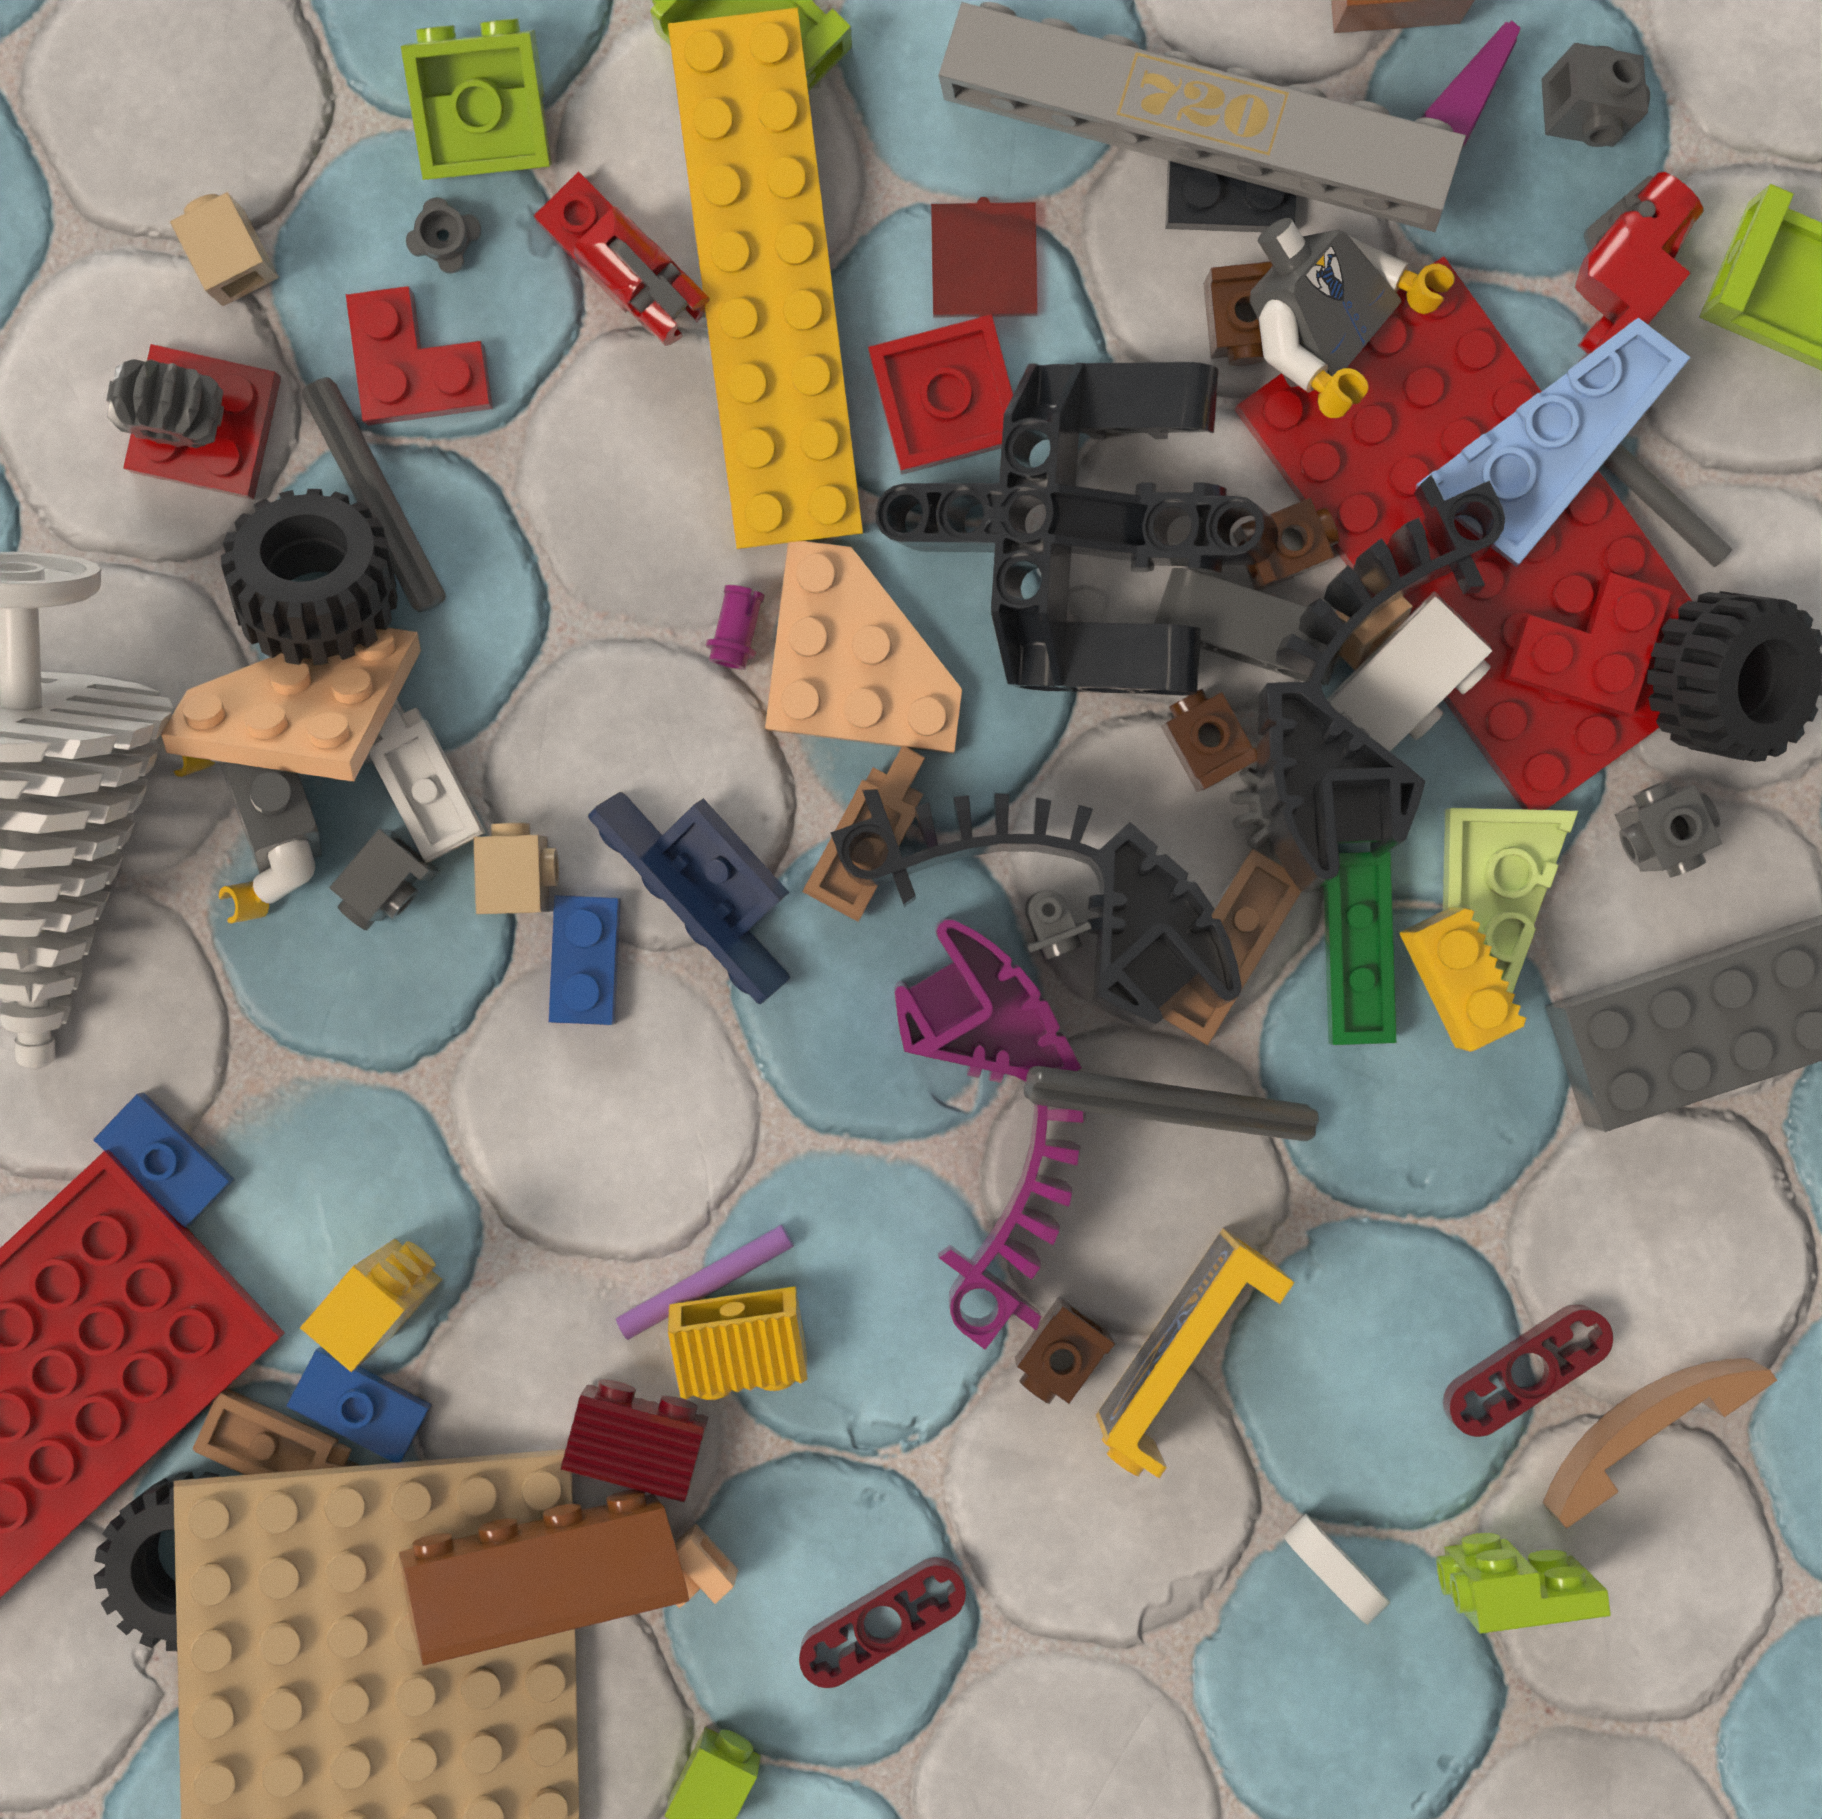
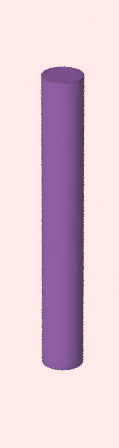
[616,1224,794,1340]

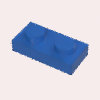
[548,895,621,1025]

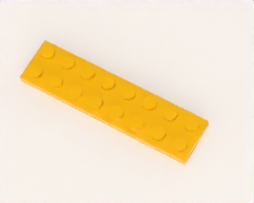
[668,7,863,549]

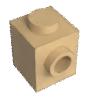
[169,192,279,306]
[473,823,559,914]

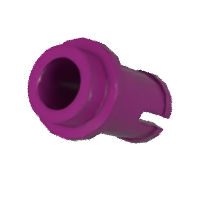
[706,585,765,670]

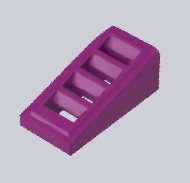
[1421,20,1521,149]

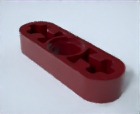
[1443,1305,1613,1437]
[799,1557,966,1688]

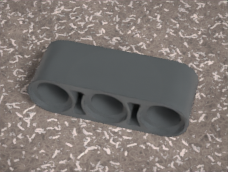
[1154,568,1346,686]

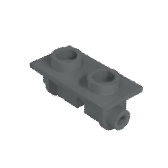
[1023,890,1092,960]

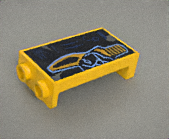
[1096,1228,1295,1479]

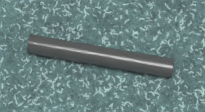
[1603,444,1733,567]

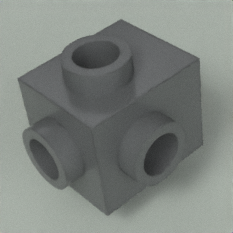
[1541,43,1650,147]
[1614,780,1722,878]

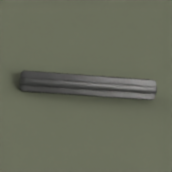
[302,377,446,613]

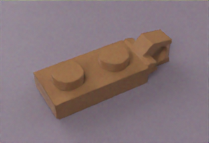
[802,746,925,922]
[192,1388,361,1475]

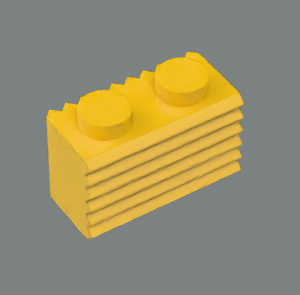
[1399,908,1527,1052]
[668,1286,808,1400]

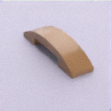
[1543,1358,1777,1529]

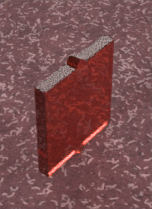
[931,197,1037,318]

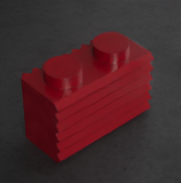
[560,1380,709,1503]

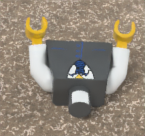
[1250,218,1455,418]
[164,746,322,924]

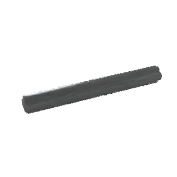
[1024,1066,1319,1142]

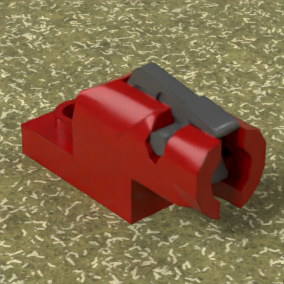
[533,171,710,346]
[1575,172,1704,362]

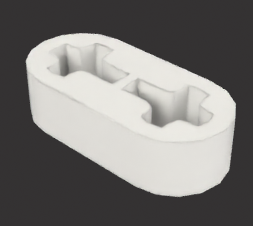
[1283,1514,1390,1625]

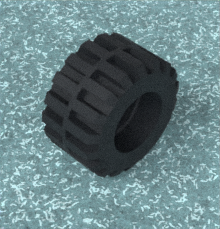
[221,488,398,665]
[1647,591,1822,762]
[94,1471,220,1651]

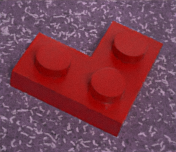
[345,286,493,426]
[1504,572,1672,717]

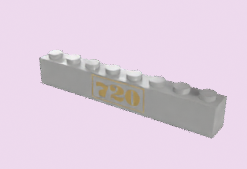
[938,2,1466,232]

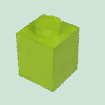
[664,1727,761,1819]

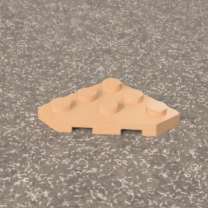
[765,541,962,754]
[161,628,421,782]

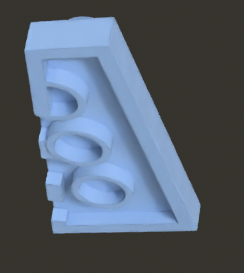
[1416,318,1691,567]

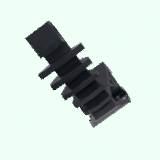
[1256,475,1505,893]
[830,789,1242,1030]

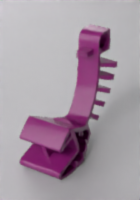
[894,918,1086,1350]

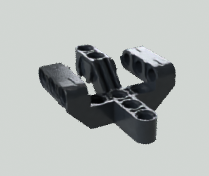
[875,362,1279,696]

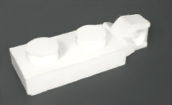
[369,699,486,863]

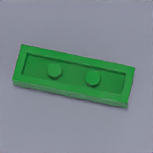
[1323,851,1397,1045]

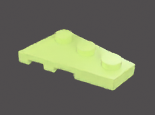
[1443,808,1578,993]

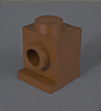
[1203,262,1273,366]
[1233,498,1339,591]
[1161,688,1257,792]
[1015,1296,1115,1404]

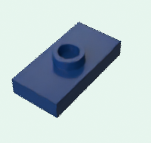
[93,1092,235,1228]
[286,1346,432,1463]

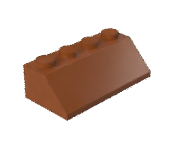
[399,1489,689,1666]

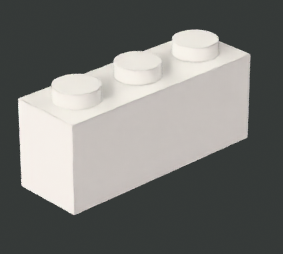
[1327,591,1492,752]

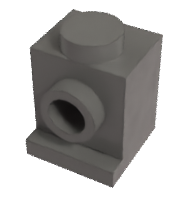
[329,829,440,931]

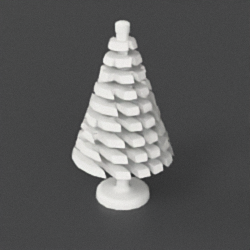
[0,552,174,1068]

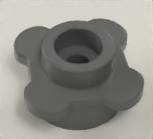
[406,197,481,274]

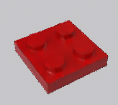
[868,314,1013,475]
[123,344,281,500]

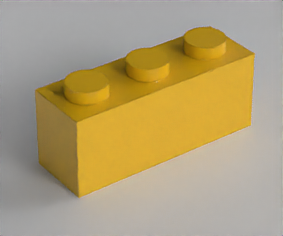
[300,1239,443,1372]

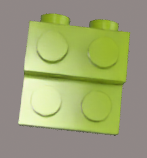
[400,18,552,180]
[1436,1533,1611,1634]

